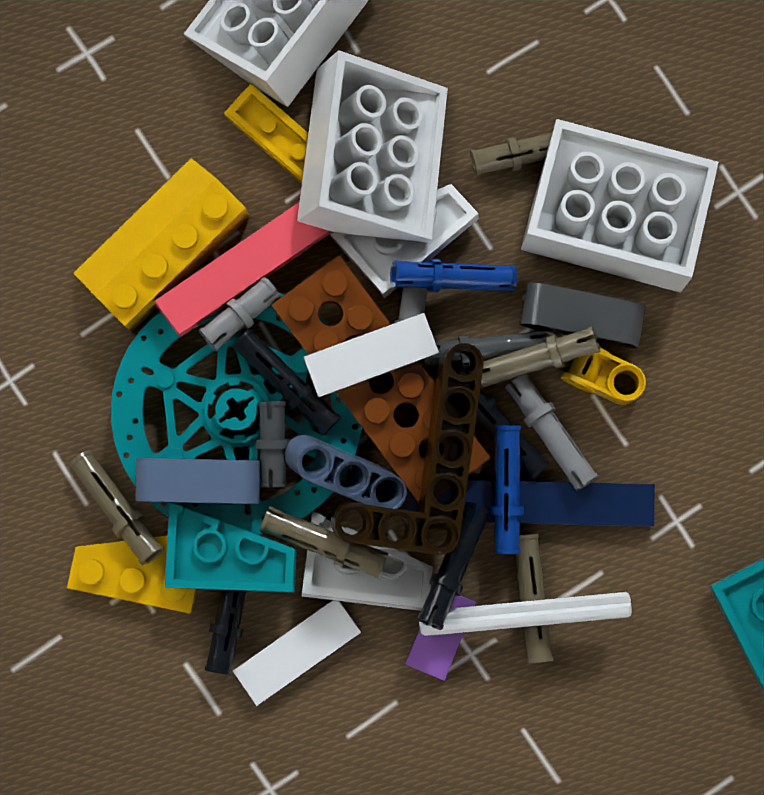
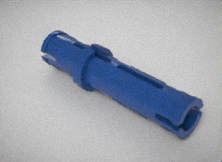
[390,258,518,292]
[490,425,524,554]

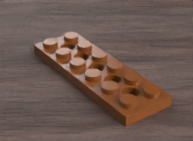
[271,255,490,504]

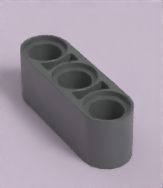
[520,283,646,349]

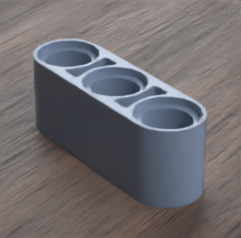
[284,435,407,509]
[135,458,260,504]

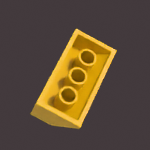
[74,158,249,332]

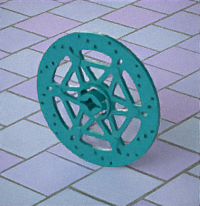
[111,291,362,535]

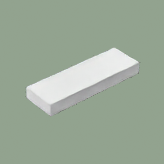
[304,313,439,398]
[233,600,361,706]

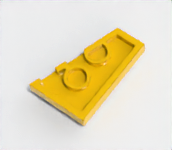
[67,536,197,614]

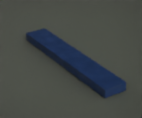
[402,480,655,526]

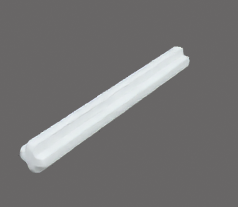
[419,592,632,636]

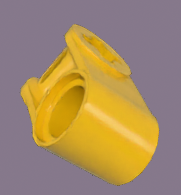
[561,348,646,405]

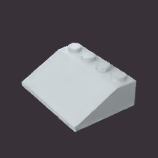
[184,0,369,107]
[297,50,448,242]
[521,119,719,293]

